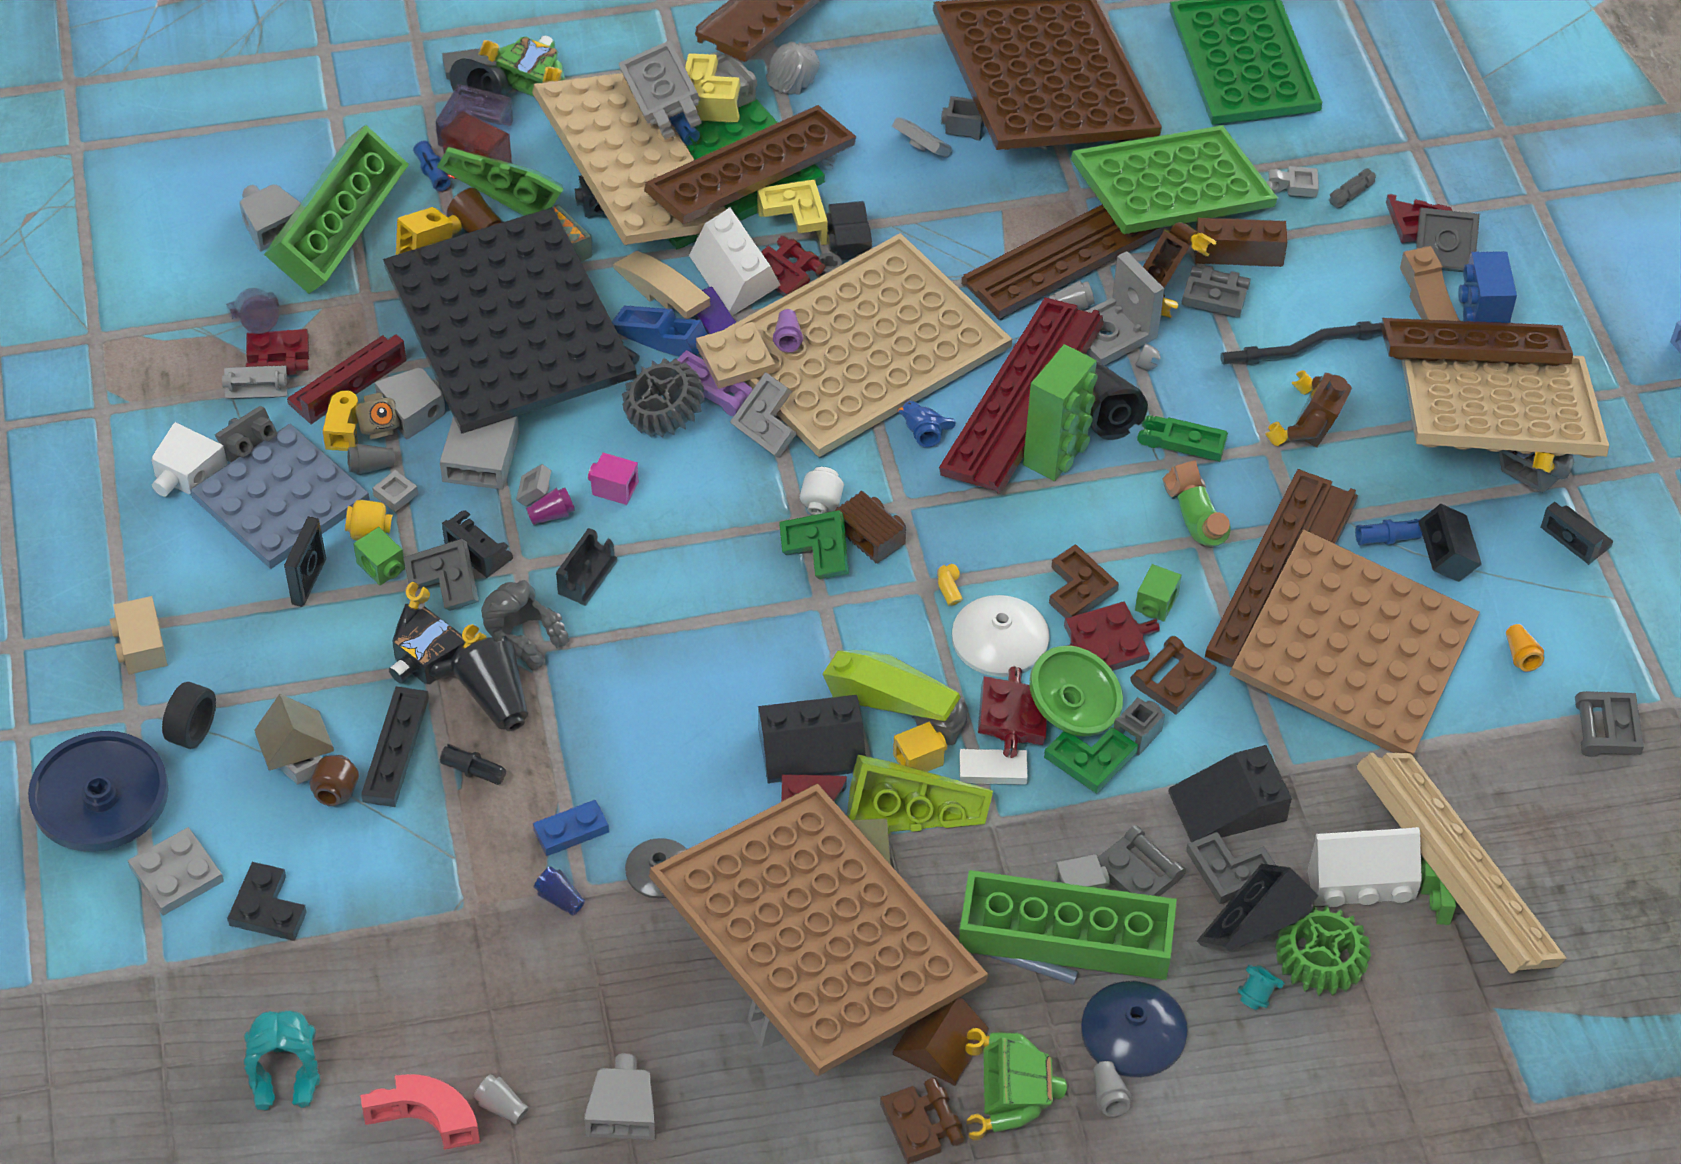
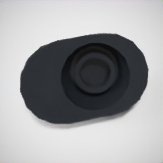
[449,58,513,110]

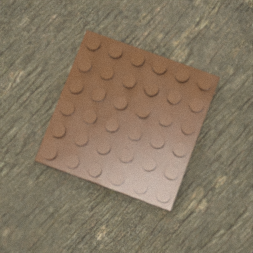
[1229,530,1480,756]

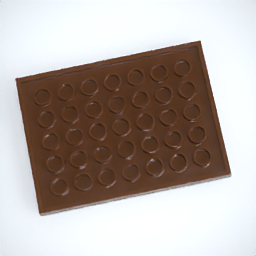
[932,0,1162,150]

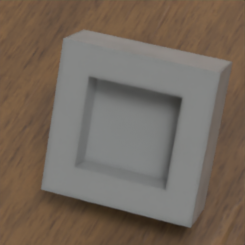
[516,464,551,506]
[372,470,418,512]
[280,756,322,785]

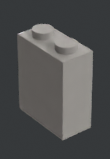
[440,416,520,490]

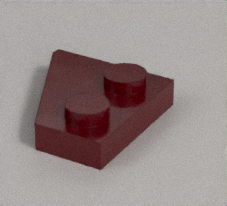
[1386,194,1453,243]

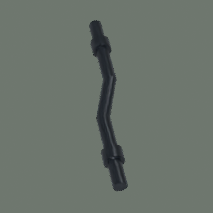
[1220,321,1382,365]

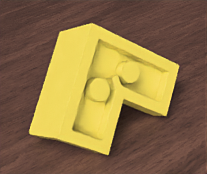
[685,54,741,122]
[757,180,828,245]

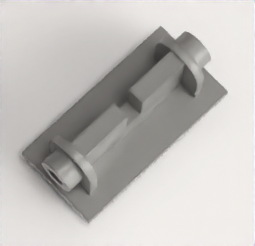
[222,366,287,399]

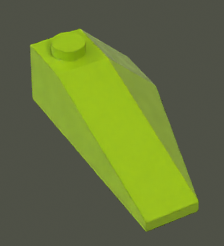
[822,650,961,721]
[847,755,993,834]

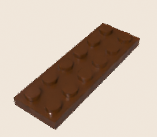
[1381,318,1573,366]

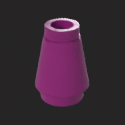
[526,488,575,525]

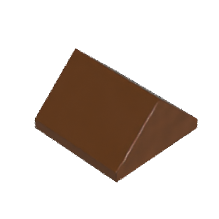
[893,997,989,1086]

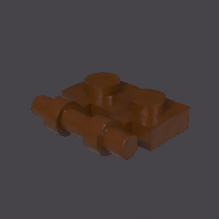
[880,1078,965,1164]

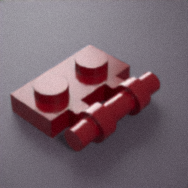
[761,235,825,296]
[246,329,309,375]

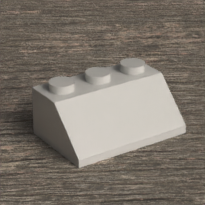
[689,208,780,316]
[1307,827,1421,907]

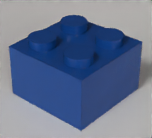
[1458,251,1517,323]

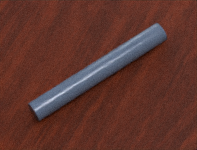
[982,954,1078,985]

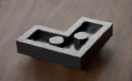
[227,862,307,941]

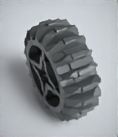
[622,358,705,438]

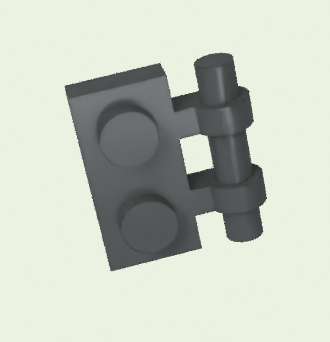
[1181,265,1251,318]

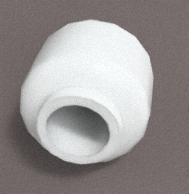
[800,467,844,515]

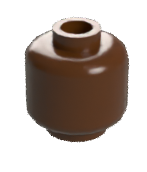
[310,755,359,806]

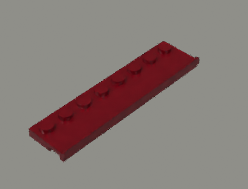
[939,297,1104,494]

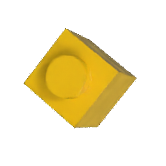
[893,722,947,772]

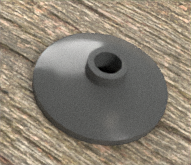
[625,838,687,898]

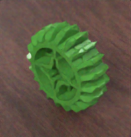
[1275,904,1371,996]

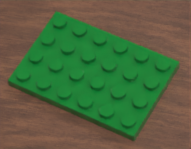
[1169,0,1322,125]

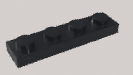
[361,686,429,807]

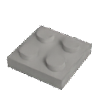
[128,827,224,915]

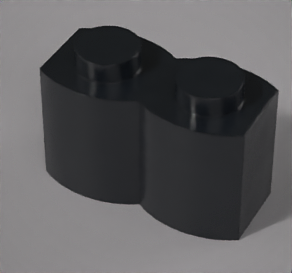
[825,201,872,260]

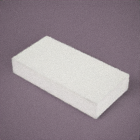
[959,749,1027,785]

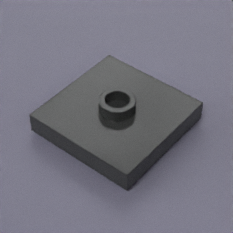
[1416,208,1480,272]

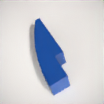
[612,305,707,356]

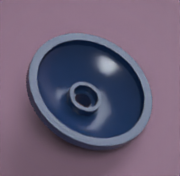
[1081,981,1188,1077]

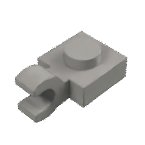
[1266,166,1319,197]

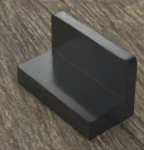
[1540,501,1613,565]

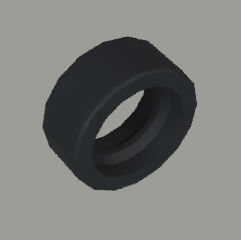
[162,681,216,749]

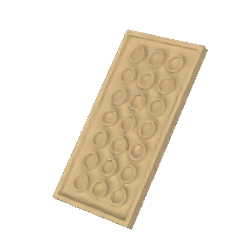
[532,73,726,245]

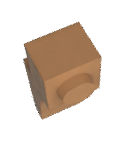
[1400,246,1460,321]

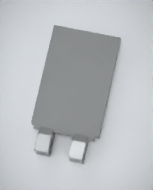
[618,40,702,140]

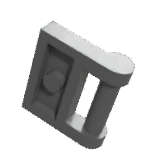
[1575,691,1644,757]
[1097,825,1186,896]

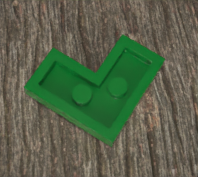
[779,510,849,579]
[1044,727,1138,794]

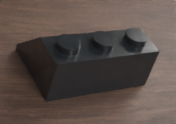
[758,695,866,783]

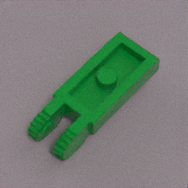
[1137,415,1228,462]

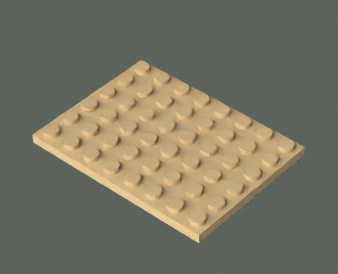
[724,233,1012,457]

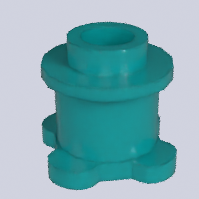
[1237,965,1285,1010]

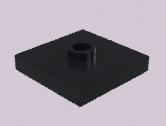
[284,516,326,607]

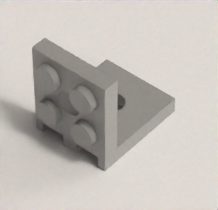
[1086,251,1164,365]

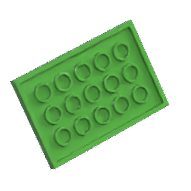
[1071,125,1278,234]

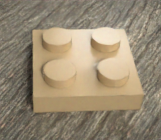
[696,322,775,389]

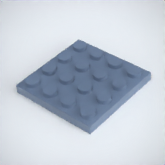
[191,424,370,569]

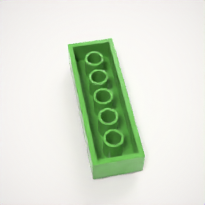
[264,125,409,294]
[959,870,1177,980]

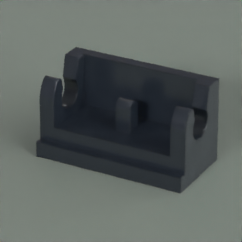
[442,510,513,578]
[556,528,618,606]

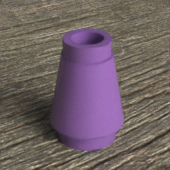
[773,309,803,352]

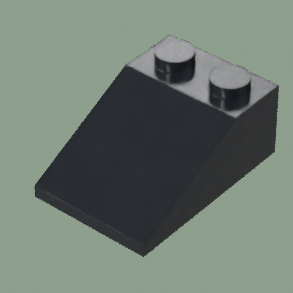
[1168,745,1292,842]
[1197,863,1319,952]

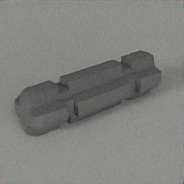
[1329,168,1376,208]

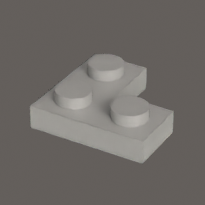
[730,372,797,458]

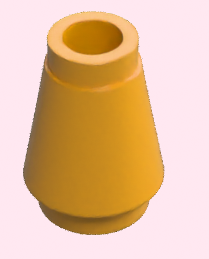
[1506,624,1544,672]

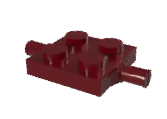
[1064,601,1160,671]
[978,666,1047,758]

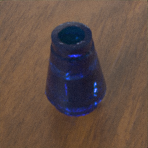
[534,866,586,916]

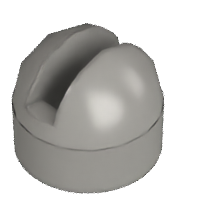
[1135,343,1161,370]

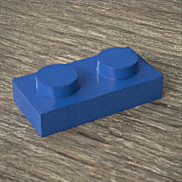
[533,799,609,856]

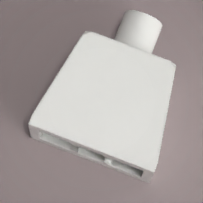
[151,422,228,497]

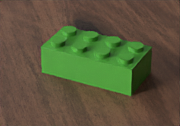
[1023,344,1098,481]

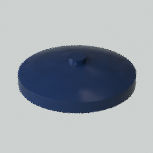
[28,731,168,852]

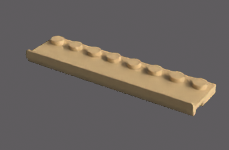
[1357,753,1567,974]

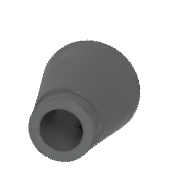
[347,444,394,475]

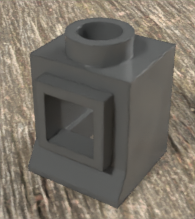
[941,96,983,141]
[1114,697,1165,756]

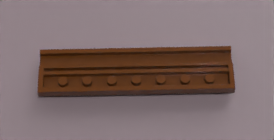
[695,0,821,62]
[961,204,1173,319]
[1205,469,1358,667]

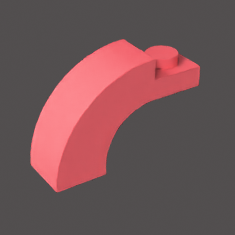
[360,1074,480,1150]

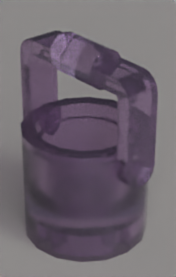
[226,288,279,334]

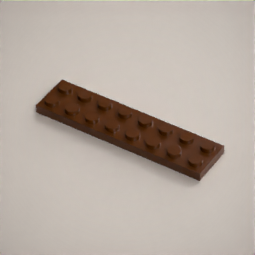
[644,105,857,224]

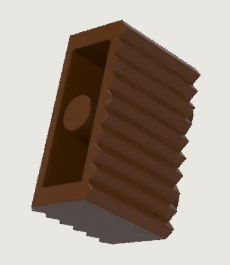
[835,491,906,564]

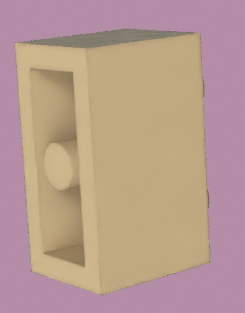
[110,596,168,674]

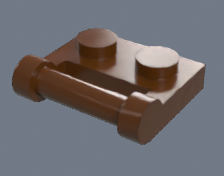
[1130,636,1217,715]

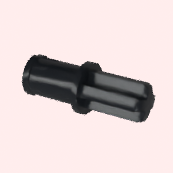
[440,744,506,785]

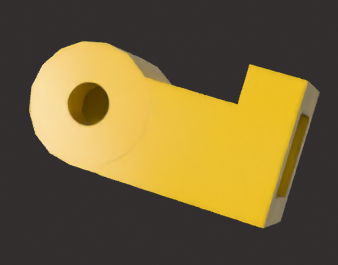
[322,391,358,451]

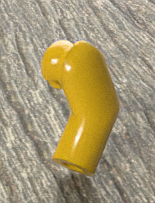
[937,563,963,606]

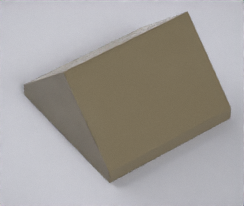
[254,694,334,771]

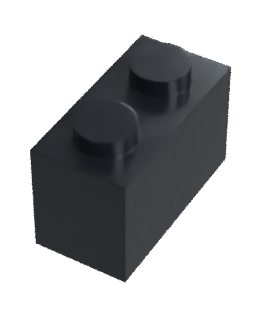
[1418,503,1482,582]

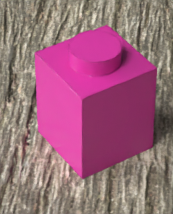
[588,452,639,505]

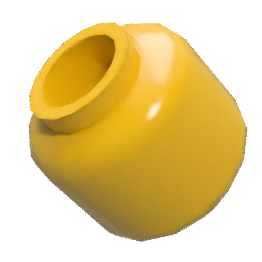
[345,500,392,541]

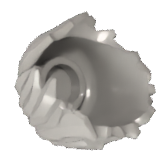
[766,42,820,94]

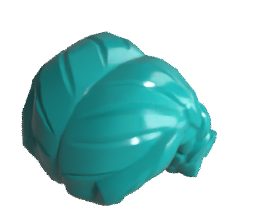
[244,1011,321,1110]

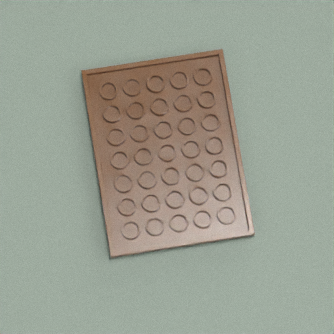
[649,784,988,1077]

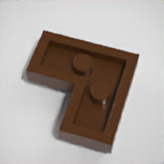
[1049,544,1119,619]

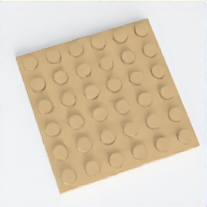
[1401,355,1609,458]

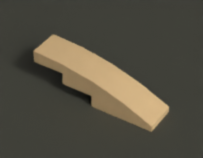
[613,250,710,319]

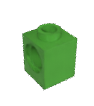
[353,527,405,585]
[1135,564,1182,622]

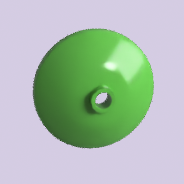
[1029,646,1123,736]

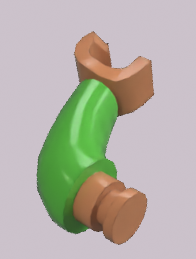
[1162,460,1231,547]

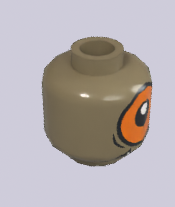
[356,392,400,439]

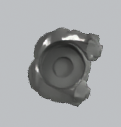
[481,580,570,670]

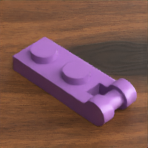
[677,350,753,416]

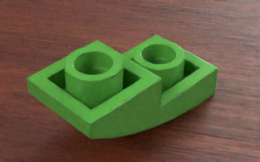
[1420,856,1456,925]

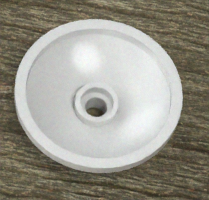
[952,595,1049,677]

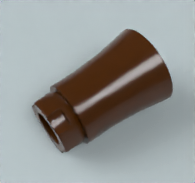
[447,188,503,233]

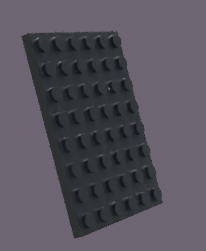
[383,207,637,434]

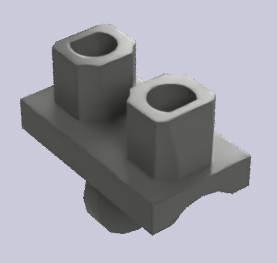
[215,406,277,462]

